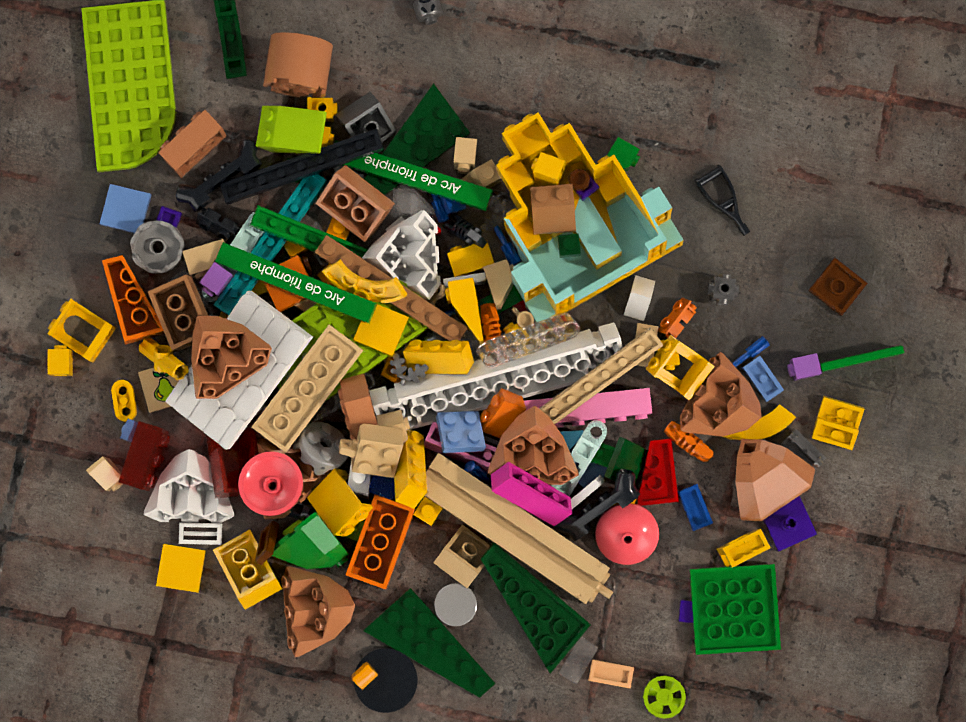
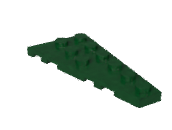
[364,83,470,196]
[480,542,591,674]
[363,588,496,698]

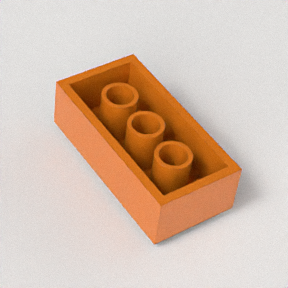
[346,495,416,590]

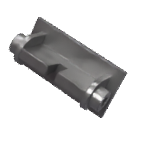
[781,429,826,469]

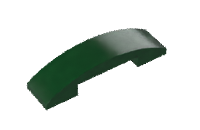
[214,0,247,79]

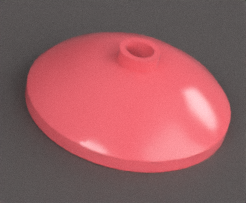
[238,452,303,516]
[595,503,659,565]

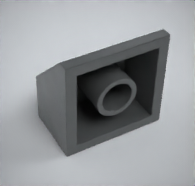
[336,92,397,142]

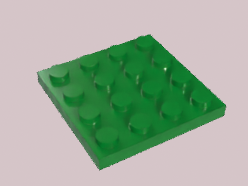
[689,564,781,655]

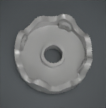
[130,221,185,273]
[293,422,348,475]

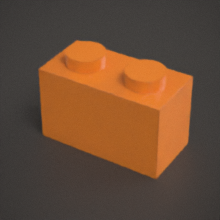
[480,388,526,438]

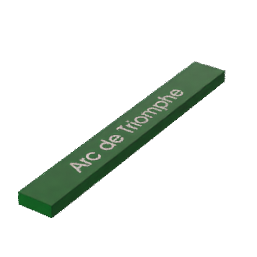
[334,140,493,211]
[215,242,377,324]

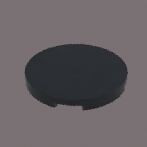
[354,648,418,713]

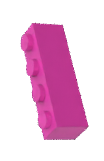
[491,462,572,526]

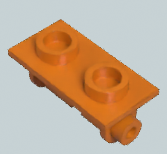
[658,298,697,338]

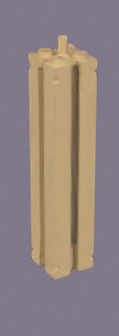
[424,453,613,604]

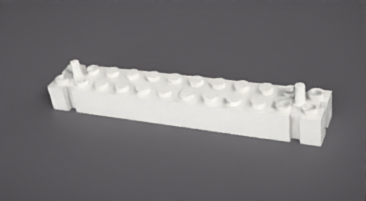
[369,322,623,430]

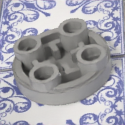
[434,583,477,626]

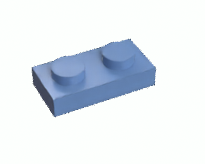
[742,356,784,402]

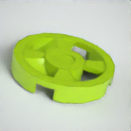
[643,675,686,719]

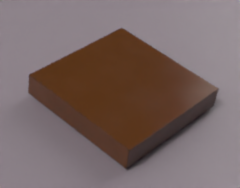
[808,258,868,316]

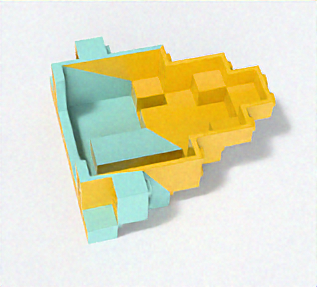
[496,112,684,328]

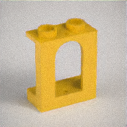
[47,299,116,363]
[646,335,715,400]
[717,529,770,568]

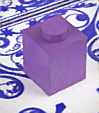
[200,262,234,297]
[787,353,822,381]

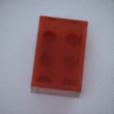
[119,421,170,491]
[206,428,259,498]

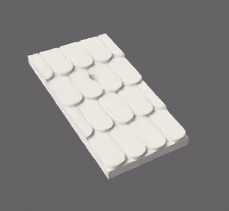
[165,291,313,450]

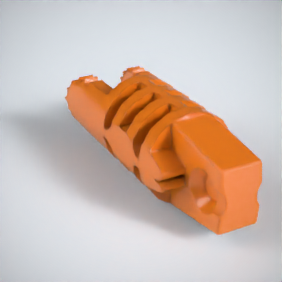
[480,303,504,357]
[664,421,714,462]

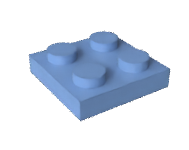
[436,411,486,453]

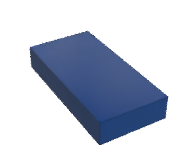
[678,484,713,531]

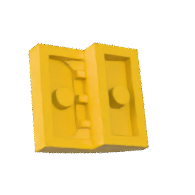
[812,395,865,450]

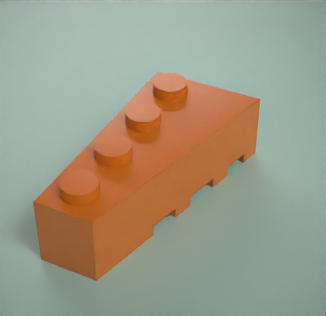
[102,255,165,345]

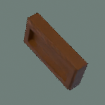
[255,521,279,565]

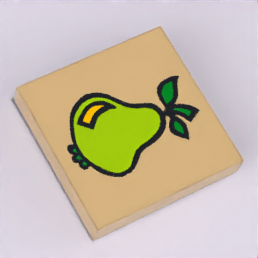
[138,368,179,413]

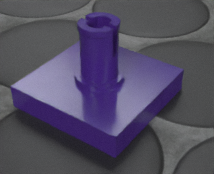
[763,496,817,552]

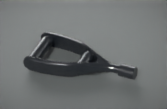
[694,165,750,236]

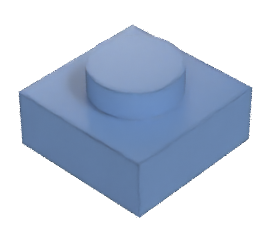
[120,418,144,444]

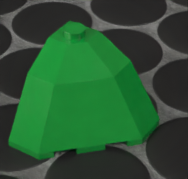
[272,512,350,569]

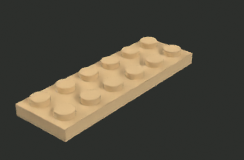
[252,324,363,453]

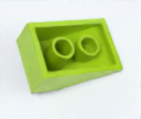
[256,106,327,153]

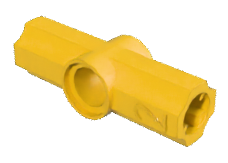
[139,337,188,381]

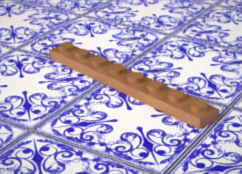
[315,235,468,341]

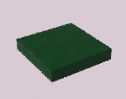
[604,437,648,485]

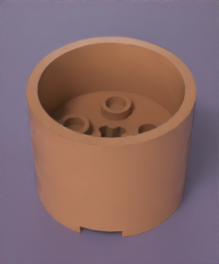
[263,32,333,98]

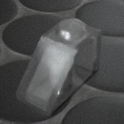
[393,185,435,217]

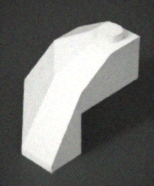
[362,210,441,300]
[144,449,234,523]

